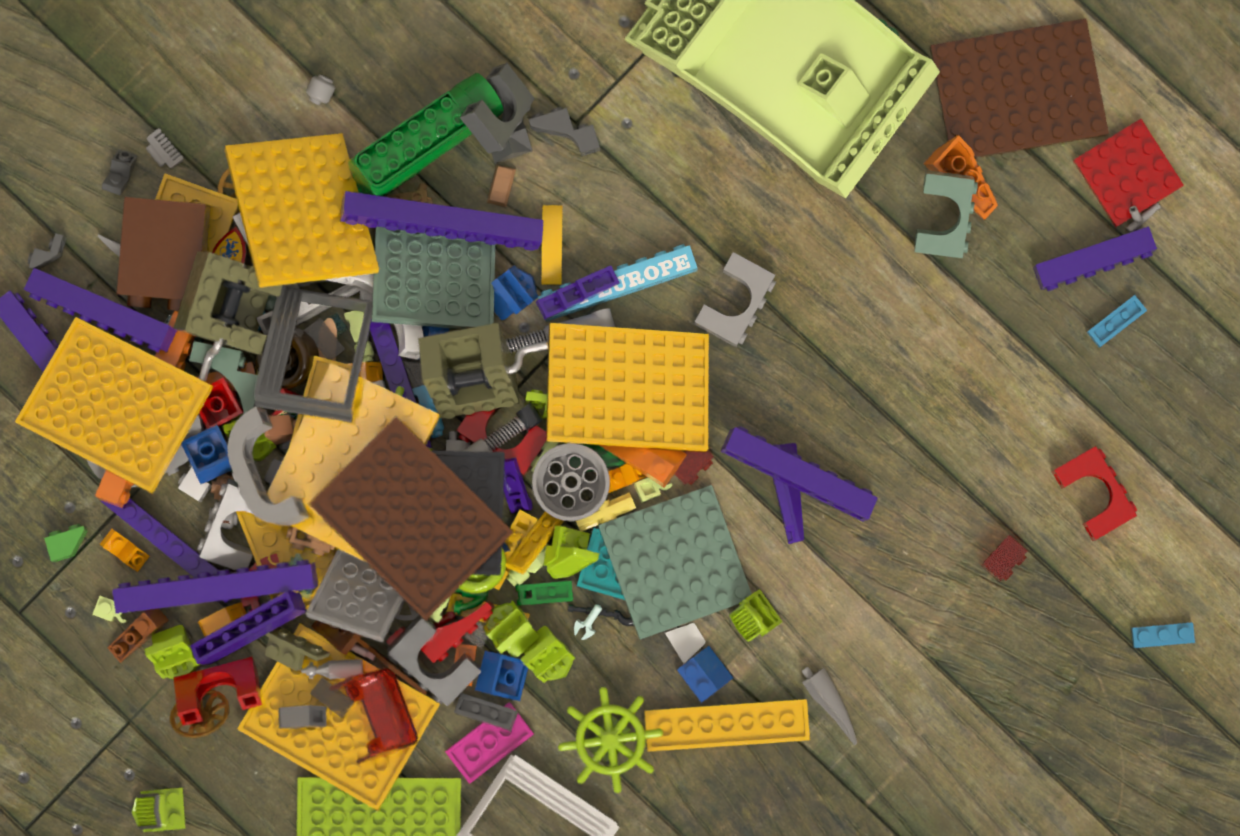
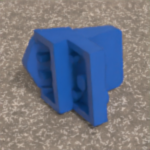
[491,265,538,320]

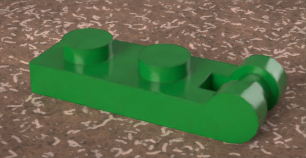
[515,581,573,606]

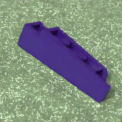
[772,443,804,544]

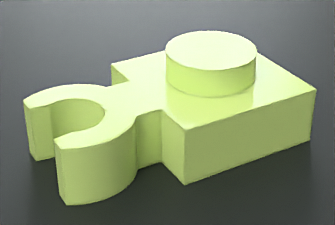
[634,478,672,503]
[92,596,131,623]

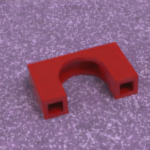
[456,408,547,476]
[1052,446,1137,541]
[173,657,262,726]

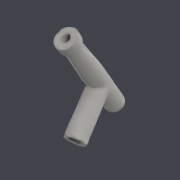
[1126,202,1161,233]

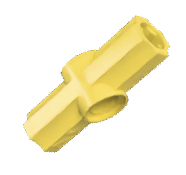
[576,493,636,532]

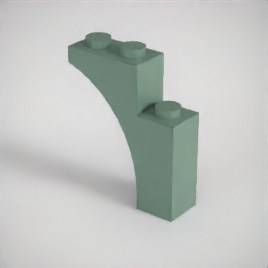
[189,341,258,414]

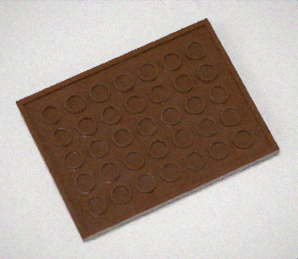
[930,18,1109,158]
[308,417,513,620]

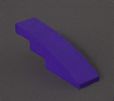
[536,265,620,320]

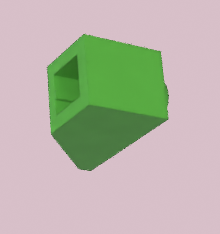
[44,524,88,562]

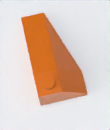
[924,135,998,220]
[599,445,687,488]

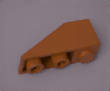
[108,608,169,663]

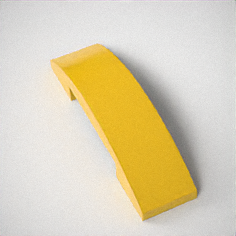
[542,205,563,285]
[494,510,538,590]

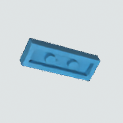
[1087,295,1147,348]
[1131,622,1195,648]

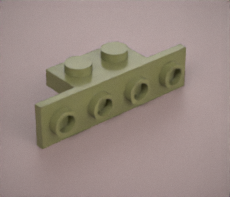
[265,627,330,671]

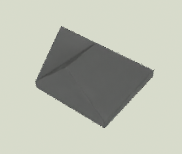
[491,121,533,163]

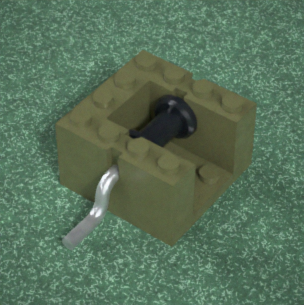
[173,251,283,381]
[418,323,548,419]

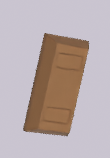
[487,164,516,207]

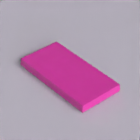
[445,702,534,784]

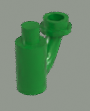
[454,588,489,615]

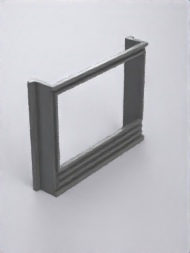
[254,285,372,422]

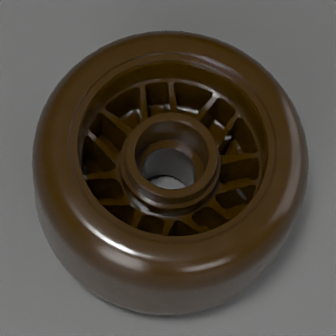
[255,327,319,389]

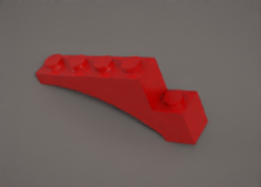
[386,601,495,663]

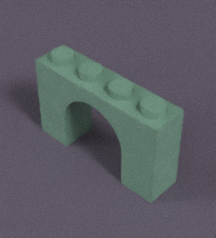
[914,170,978,258]

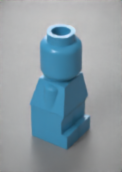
[412,385,444,438]

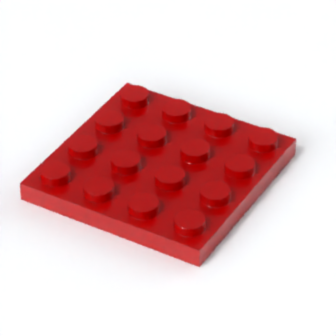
[1073,119,1184,228]

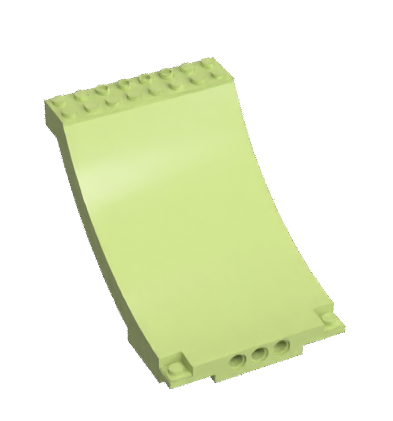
[625,0,940,198]

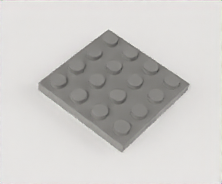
[306,549,403,642]

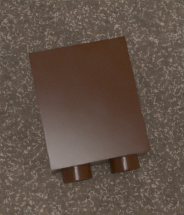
[117,197,211,311]

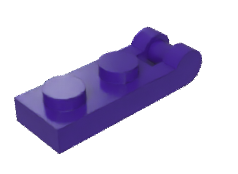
[504,457,532,513]

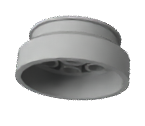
[532,443,610,521]

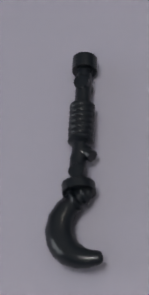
[568,604,634,626]

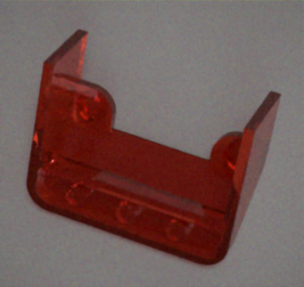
[329,668,418,764]

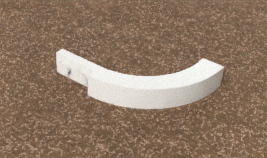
[325,274,424,360]

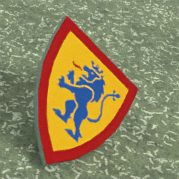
[211,227,247,265]

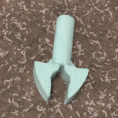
[574,604,602,640]

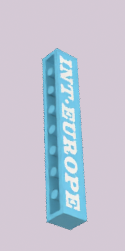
[538,244,698,322]

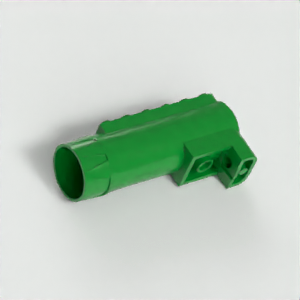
[348,73,504,197]

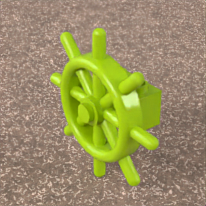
[558,687,663,793]

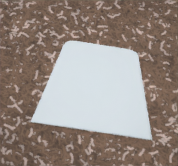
[665,623,705,663]

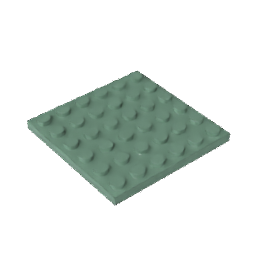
[371,227,495,329]
[598,485,752,640]

